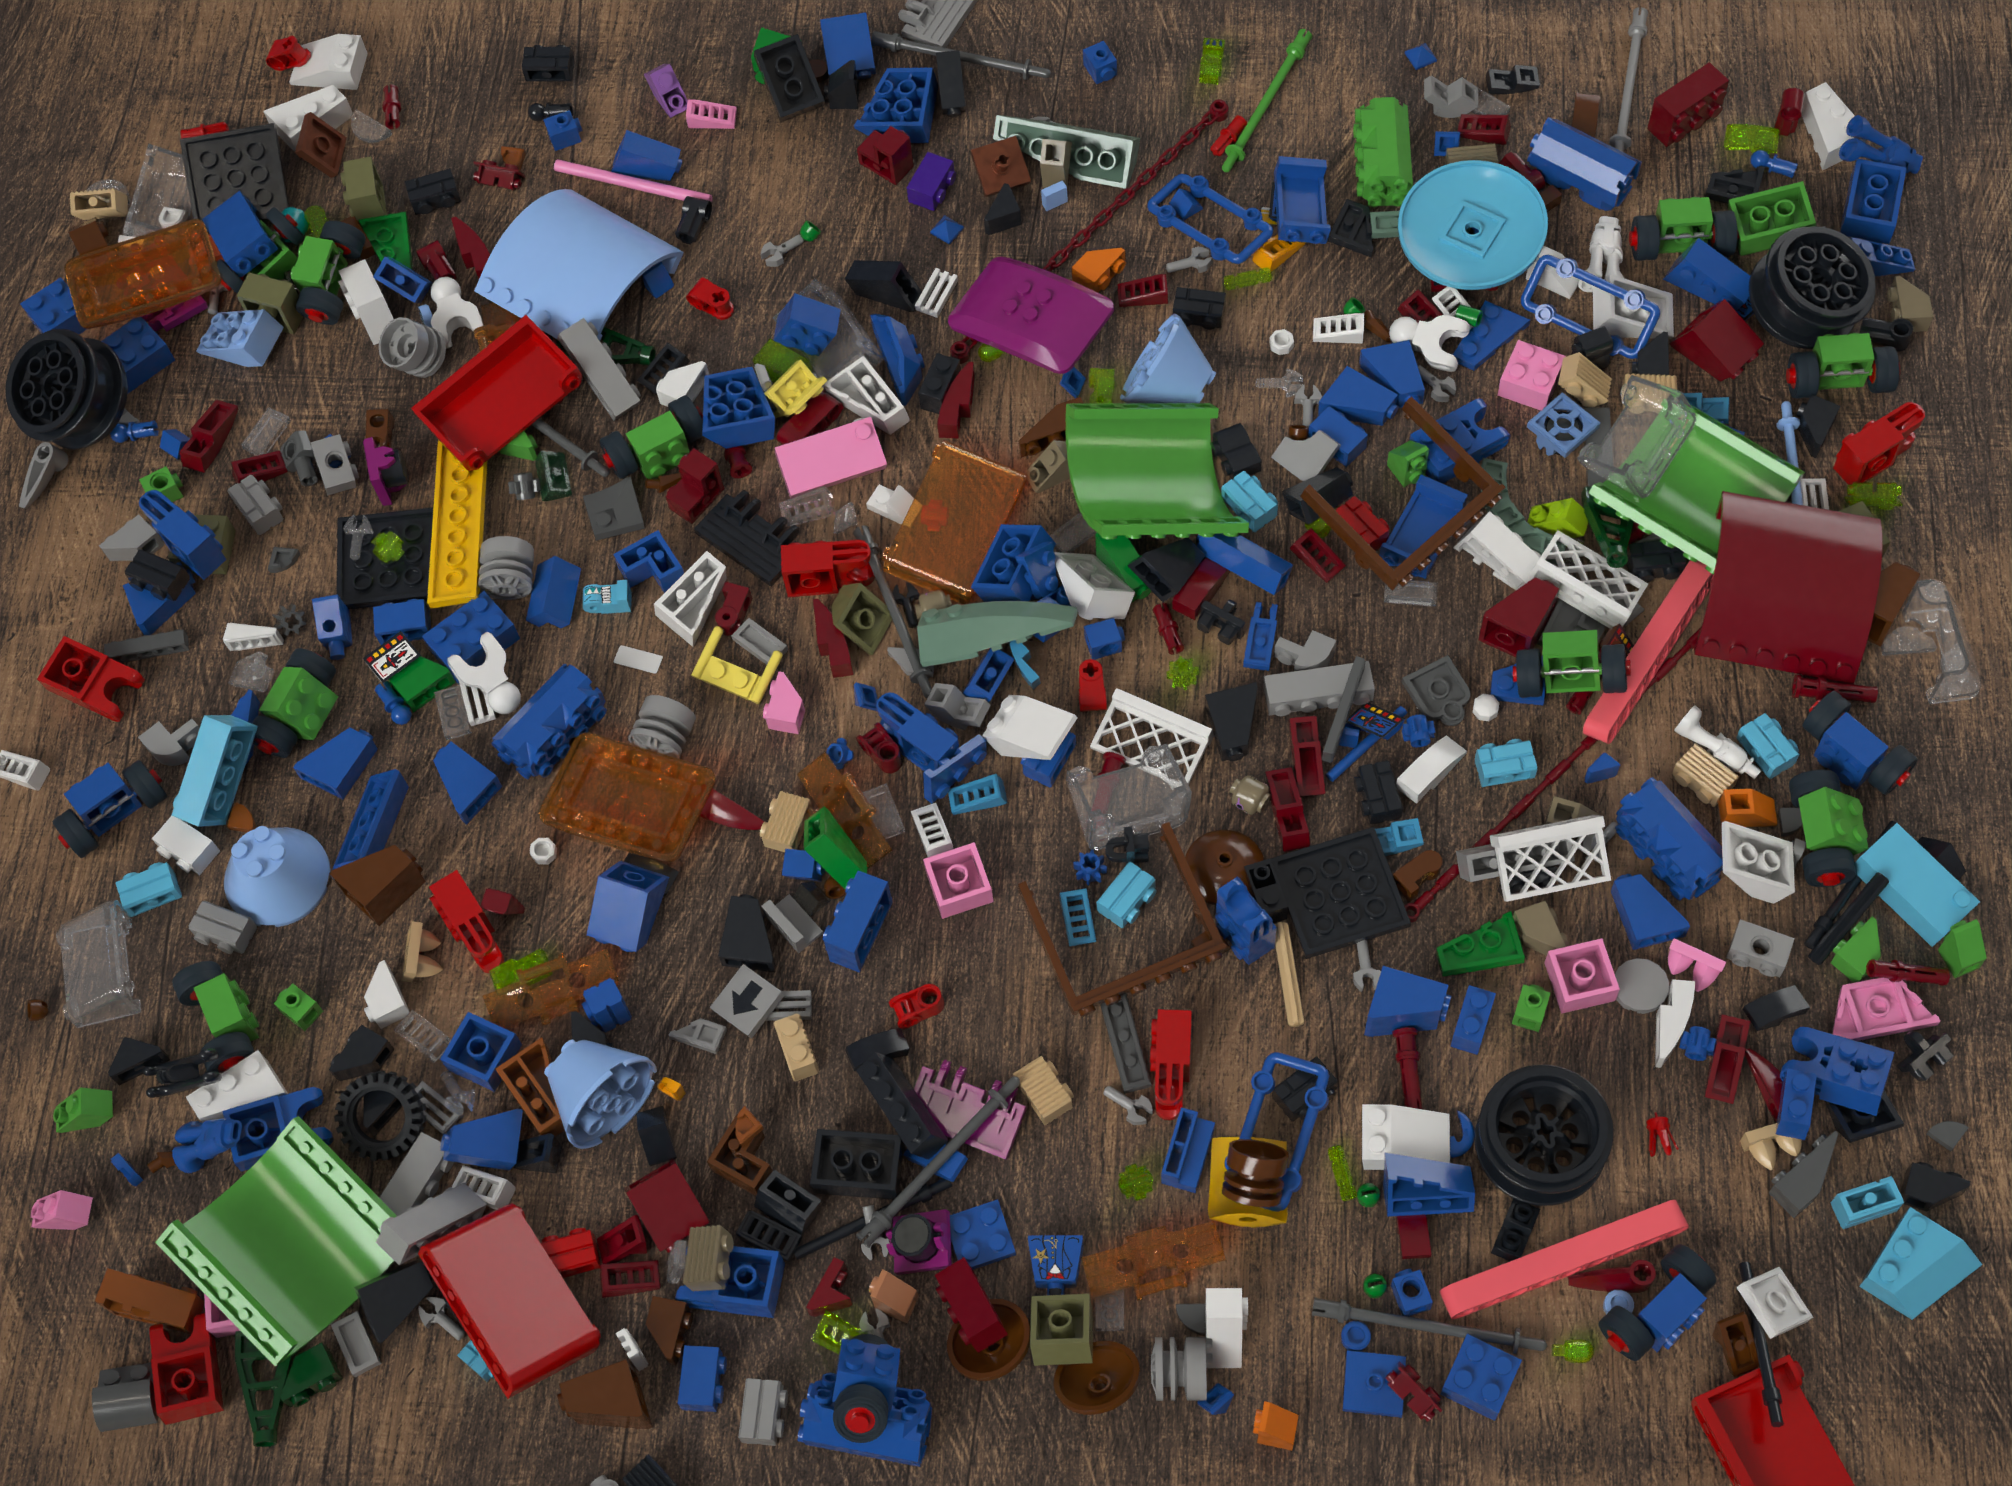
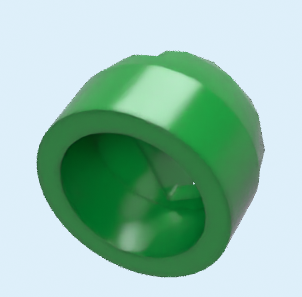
[800,220,821,242]
[1343,297,1365,314]
[1357,1183,1380,1207]
[1363,1273,1387,1299]

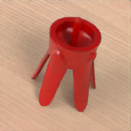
[1646,1112,1679,1157]

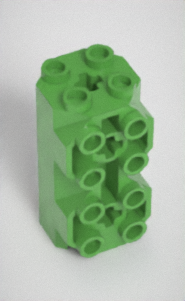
[1353,97,1413,207]

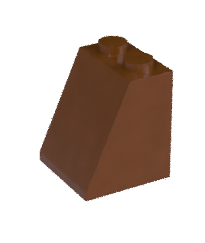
[1868,562,1920,647]
[329,845,426,926]
[557,1359,653,1429]

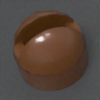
[1288,425,1309,440]
[824,876,846,899]
[27,999,49,1021]

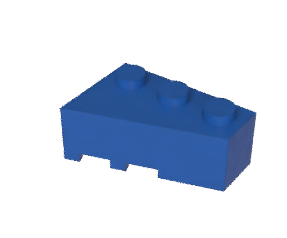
[1663,238,1750,311]
[1383,1152,1475,1217]

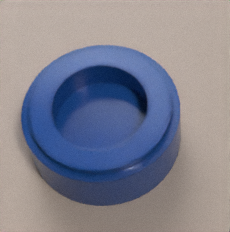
[1341,1321,1371,1352]

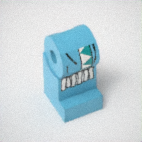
[583,580,632,614]

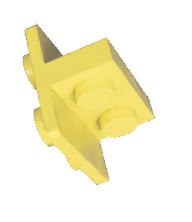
[764,360,827,418]

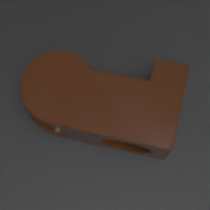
[366,409,395,448]
[1393,850,1442,902]

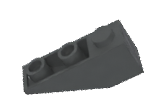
[1769,1131,1838,1218]

